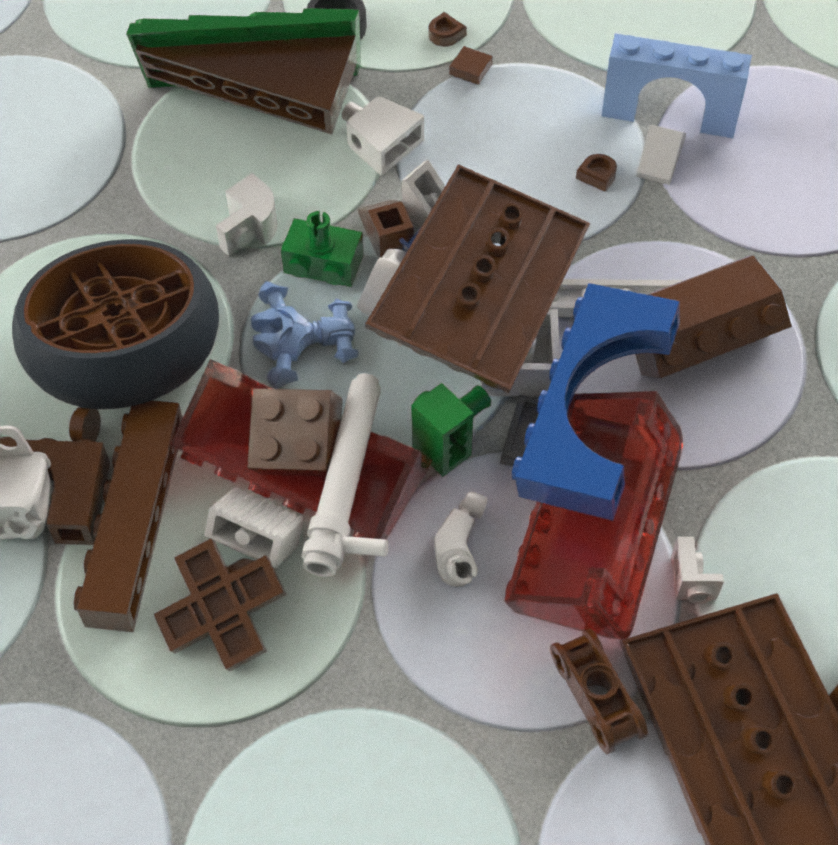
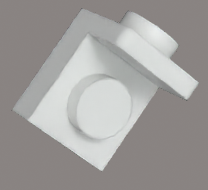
[671,537,724,604]

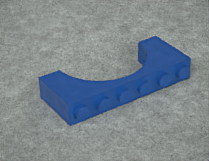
[511,283,680,521]

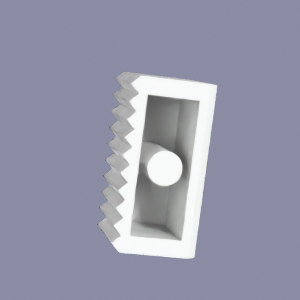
[204,487,304,569]

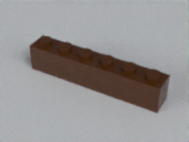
[74,400,184,632]

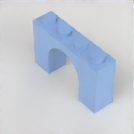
[601,33,752,138]

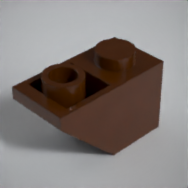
[358,200,414,259]

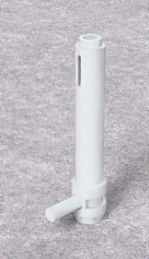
[301,373,388,577]

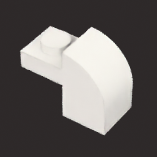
[216,173,277,256]

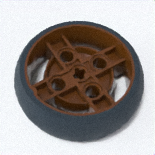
[12,239,219,409]

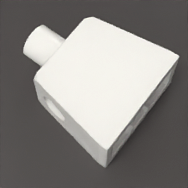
[341,97,424,176]

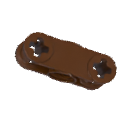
[550,628,648,755]

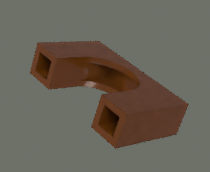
[0,437,110,545]

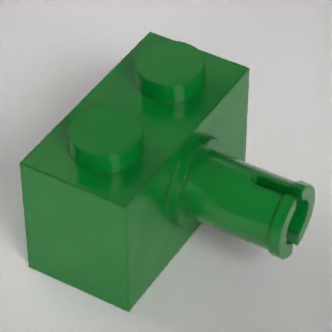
[281,211,364,287]
[411,383,492,477]

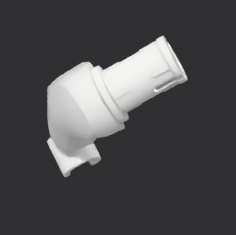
[434,492,488,587]

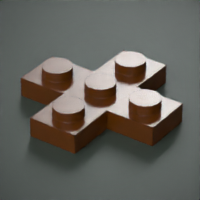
[153,539,287,671]

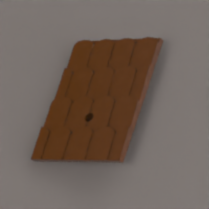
[365,164,590,393]
[619,593,838,845]

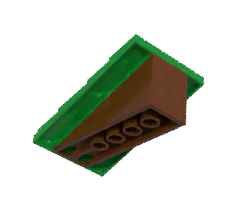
[126,8,361,135]

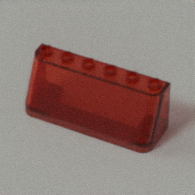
[170,359,433,540]
[504,391,683,640]

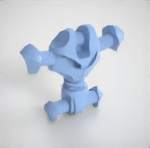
[251,281,359,389]

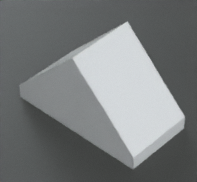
[636,124,687,185]
[401,160,445,226]

